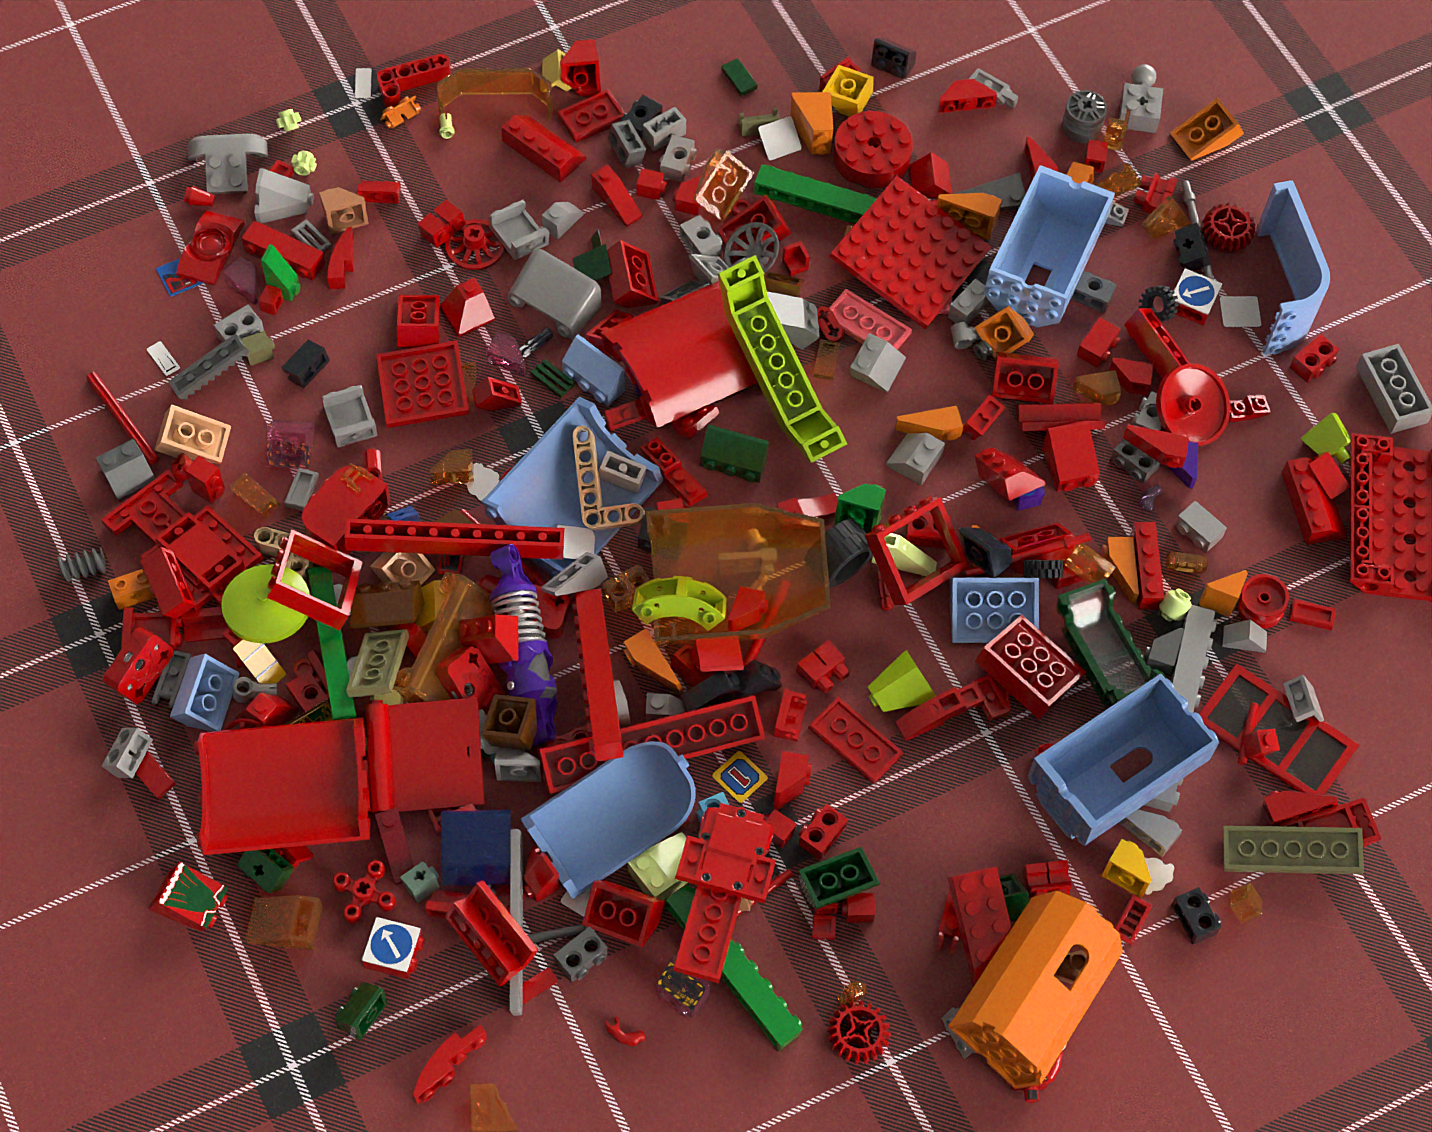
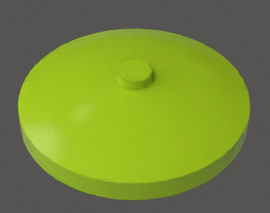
[222,564,310,644]

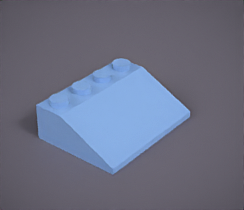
[950,577,1039,643]

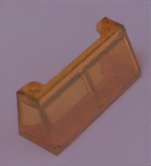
[393,572,495,703]

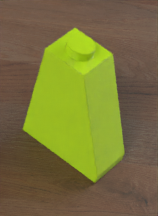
[868,650,936,712]

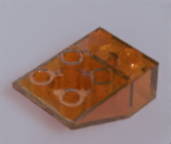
[245,895,323,951]

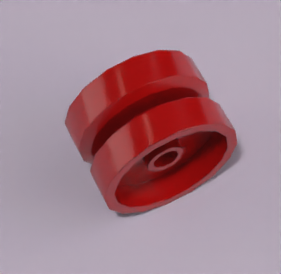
[1237,574,1289,629]

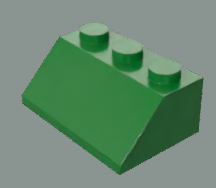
[834,483,886,534]

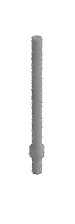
[1182,180,1214,280]

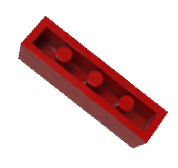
[241,220,325,281]
[1124,308,1191,381]
[1130,522,1164,610]

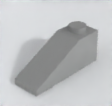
[541,552,608,596]
[1118,809,1182,857]

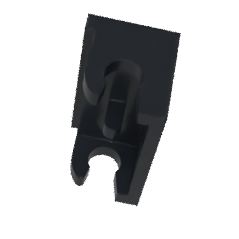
[281,340,330,389]

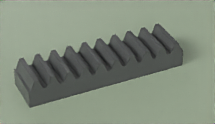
[168,333,249,400]

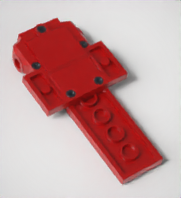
[673,803,776,984]

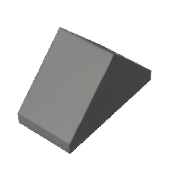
[1222,619,1267,653]

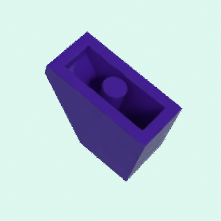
[1169,442,1198,489]

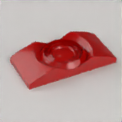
[176,210,245,286]
[1278,797,1381,847]

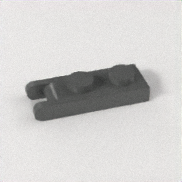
[152,650,192,709]

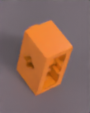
[108,569,156,610]

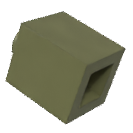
[241,331,275,366]

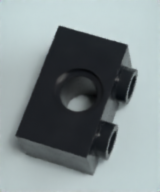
[620,95,662,141]

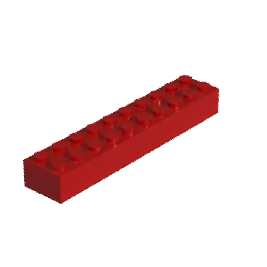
[536,695,765,794]

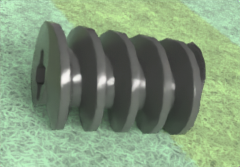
[57,547,106,582]

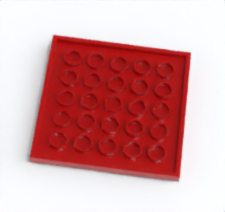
[829,176,991,330]

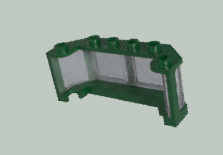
[1056,579,1166,706]

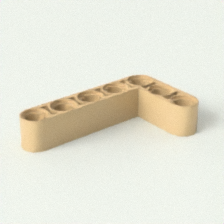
[573,426,645,531]
[254,527,314,582]

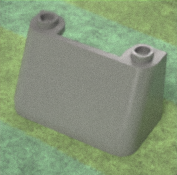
[507,248,601,340]

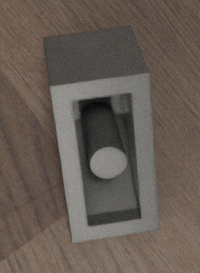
[1143,628,1184,675]

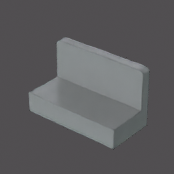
[1283,675,1324,722]

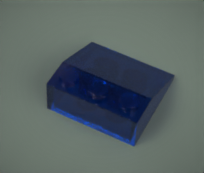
[441,810,511,886]

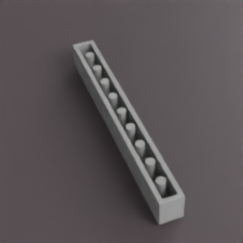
[1145,605,1217,812]

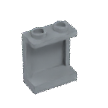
[489,200,550,260]
[322,385,378,447]

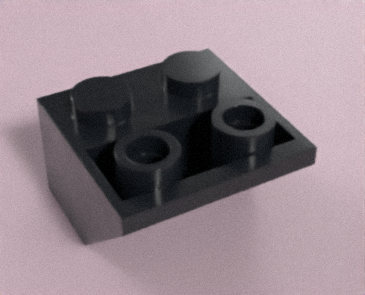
[871,37,917,80]

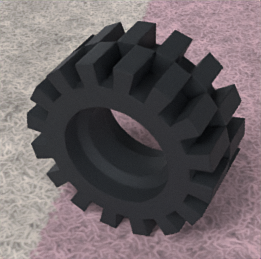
[1139,285,1179,322]
[1024,560,1063,578]

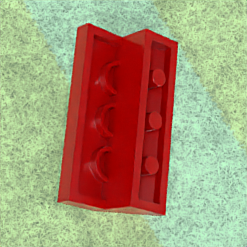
[1016,403,1105,431]
[445,881,539,987]

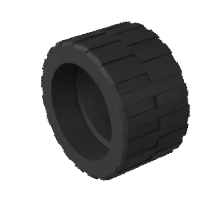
[805,519,873,587]

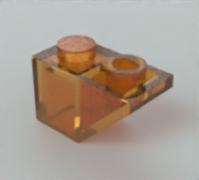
[430,449,474,485]

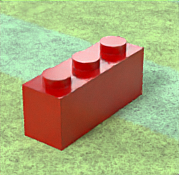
[140,547,196,619]

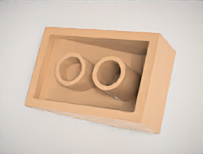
[155,405,231,464]

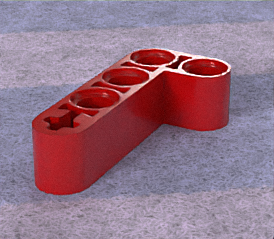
[377,54,451,108]

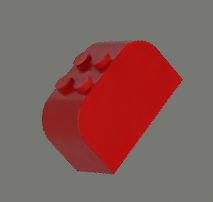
[302,466,392,555]

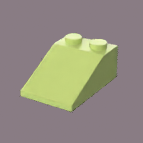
[628,832,688,900]

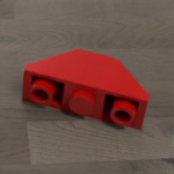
[938,79,997,113]

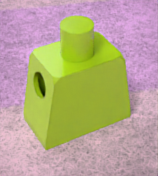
[1301,413,1351,465]

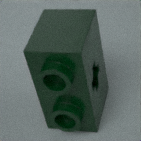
[237,849,294,893]

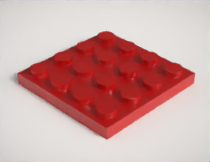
[376,341,469,428]

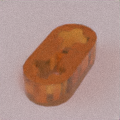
[1166,552,1207,573]

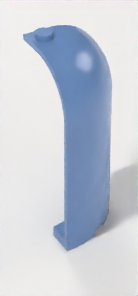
[521,742,696,899]

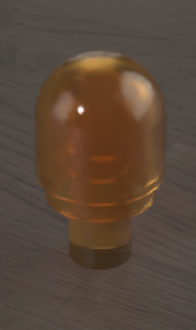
[836,980,867,1005]

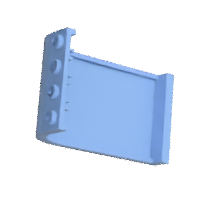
[1256,180,1330,355]

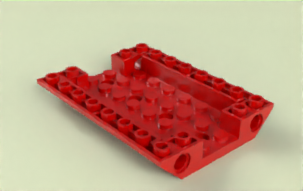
[1350,433,1432,602]

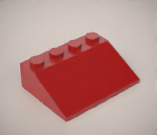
[975,615,1086,720]

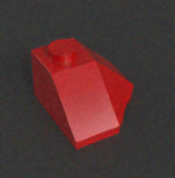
[523,845,560,903]

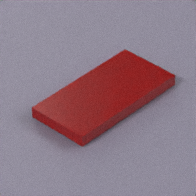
[808,697,904,785]

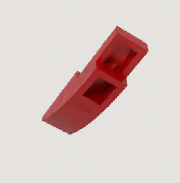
[640,437,707,507]
[895,682,985,741]
[413,1025,487,1104]

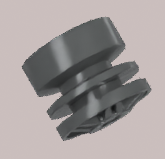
[1062,90,1107,143]

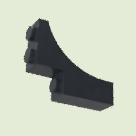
[681,660,782,711]

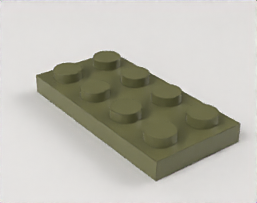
[346,629,409,697]

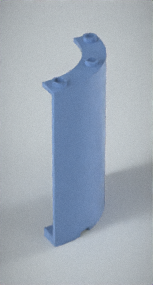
[482,397,664,578]

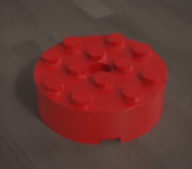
[833,110,913,188]

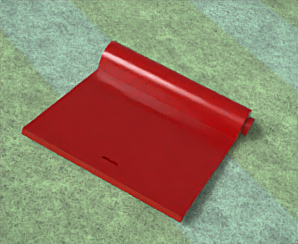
[365,697,485,814]

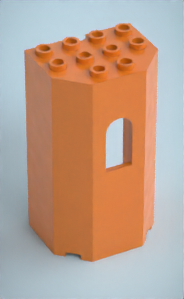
[948,891,1123,1089]

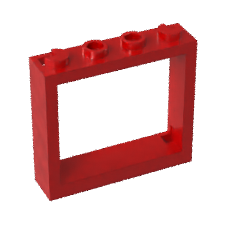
[864,496,969,605]
[266,530,363,630]

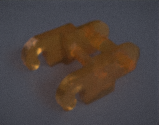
[340,463,373,492]

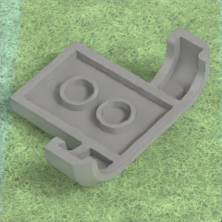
[187,134,268,194]

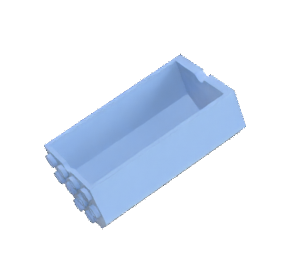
[984,165,1115,327]

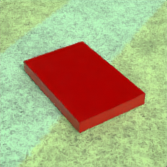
[557,89,625,143]

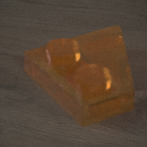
[1097,163,1142,197]
[1141,196,1191,239]
[469,1084,518,1132]

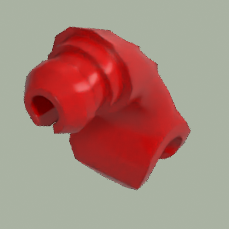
[605,1016,646,1047]

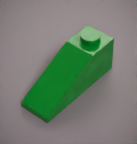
[261,244,301,302]

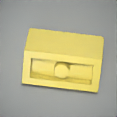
[542,49,572,92]

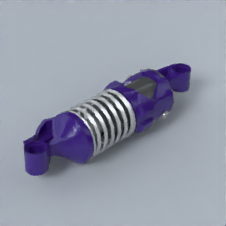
[489,544,558,746]

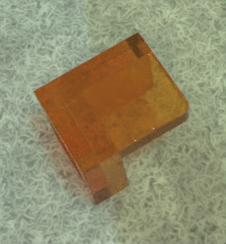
[1230,883,1262,924]

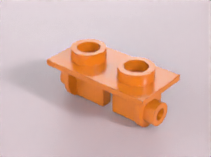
[380,96,421,129]

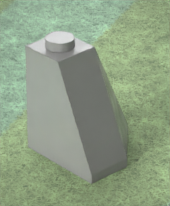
[254,168,314,224]

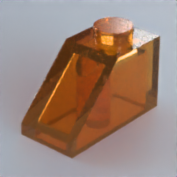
[1073,370,1122,405]

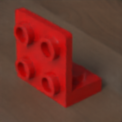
[670,405,720,438]

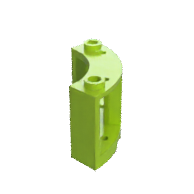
[632,576,727,631]

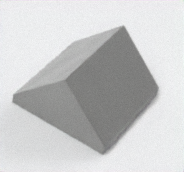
[689,254,729,285]

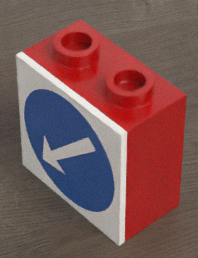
[1173,269,1222,326]
[362,917,425,979]

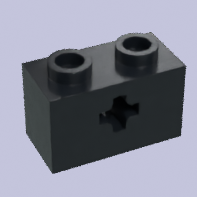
[1173,223,1211,271]

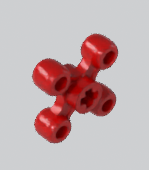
[332,860,396,924]

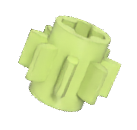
[276,109,301,132]
[291,151,317,176]

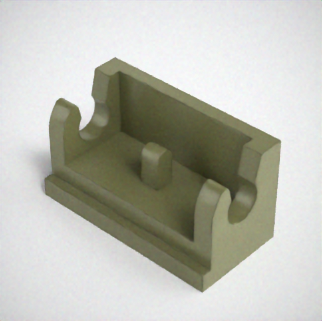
[738,108,781,137]

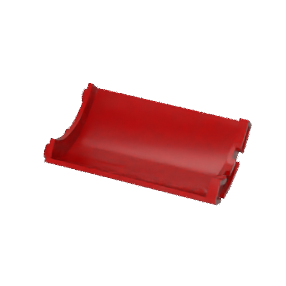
[600,281,758,428]
[195,718,370,855]

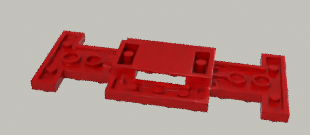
[101,469,263,647]

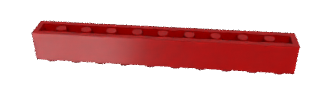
[345,519,565,559]
[572,589,624,761]

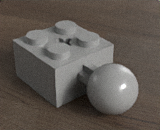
[1117,64,1163,133]

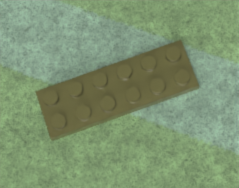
[1223,826,1364,874]

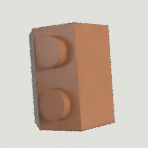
[319,187,369,235]

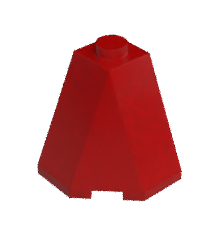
[560,39,601,97]
[236,693,299,728]

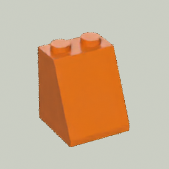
[790,92,833,155]

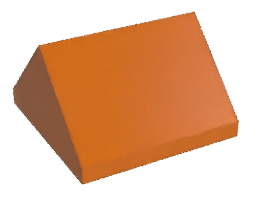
[1199,570,1248,617]

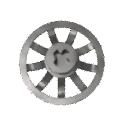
[724,222,779,273]

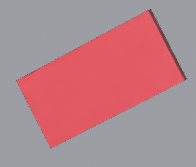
[822,289,912,350]

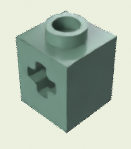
[401,861,440,903]

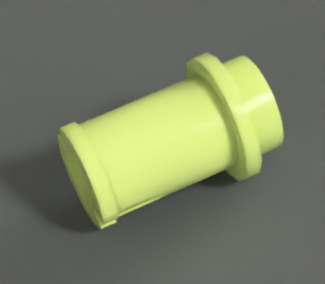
[439,113,455,139]

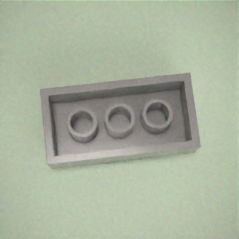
[1356,344,1432,434]

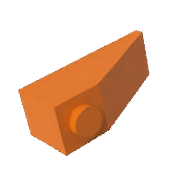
[895,406,963,441]
[1102,537,1139,603]

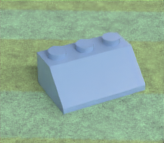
[562,334,625,407]
[170,654,240,731]

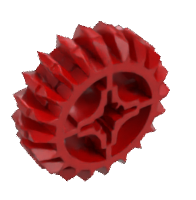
[1201,203,1256,253]
[827,1000,891,1064]

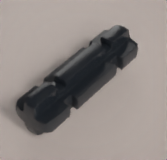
[518,327,553,358]

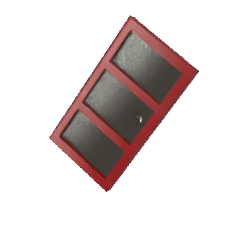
[1199,663,1359,795]

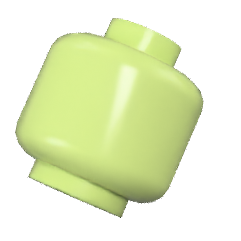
[1159,589,1192,621]

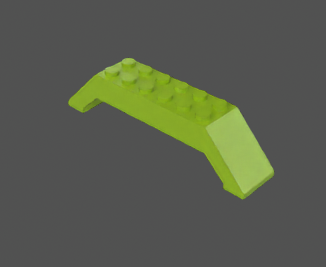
[718,255,847,463]

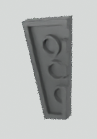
[954,173,1025,211]

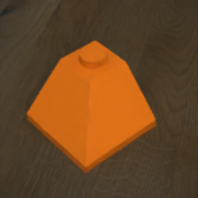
[974,306,1034,359]

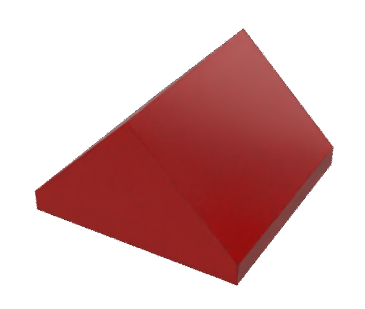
[909,152,952,198]
[689,638,744,672]

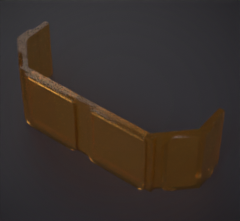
[437,68,553,120]

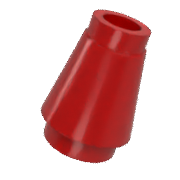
[184,186,215,207]

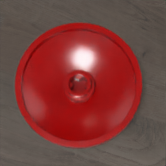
[1156,364,1230,446]

